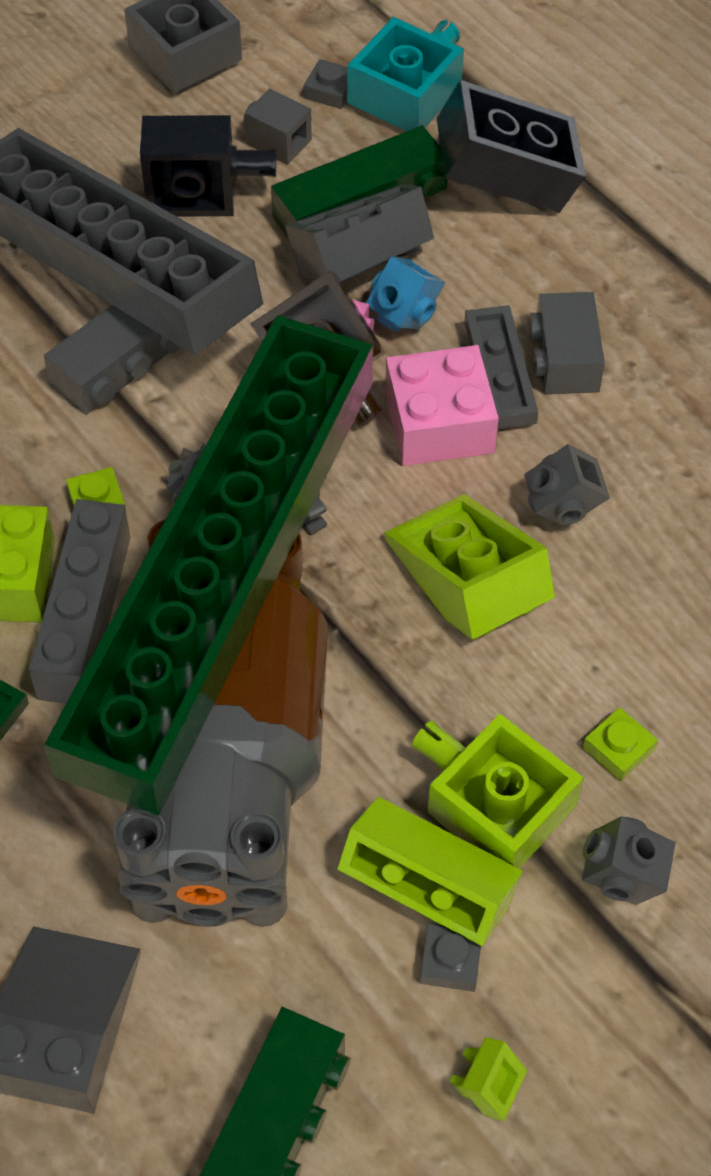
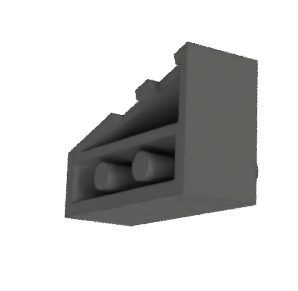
[285,184,434,281]

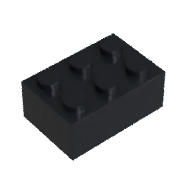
[436,80,586,213]

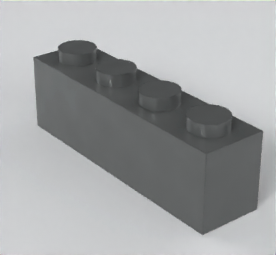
[44,305,180,415]
[29,499,131,704]

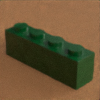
[271,125,448,239]
[199,1006,351,1176]

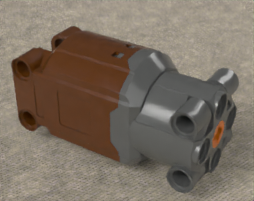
[113,519,328,927]

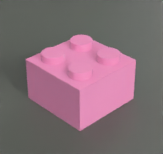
[385,345,499,466]

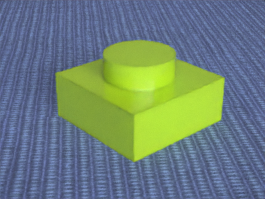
[66,467,127,514]
[583,707,659,781]

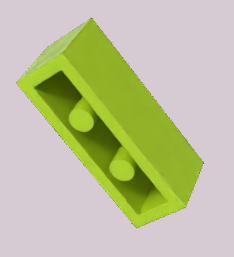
[337,796,523,946]

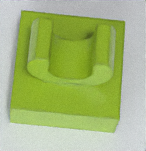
[449,1037,528,1121]

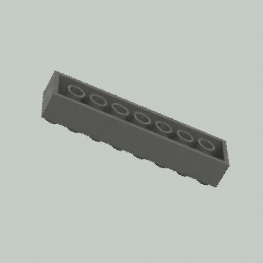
[0,128,263,355]

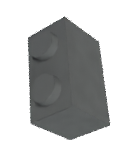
[529,292,605,394]

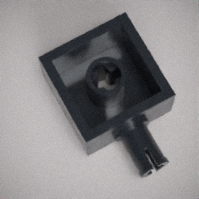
[140,115,277,217]

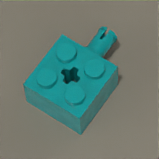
[347,17,464,131]

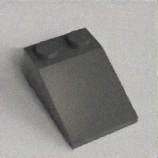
[0,926,141,1114]

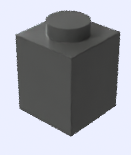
[244,88,312,165]

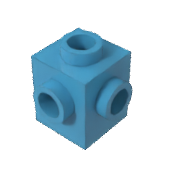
[366,256,446,332]

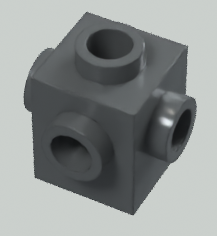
[524,444,610,528]
[582,816,676,905]

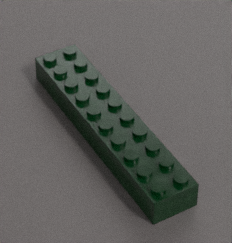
[44,315,373,816]

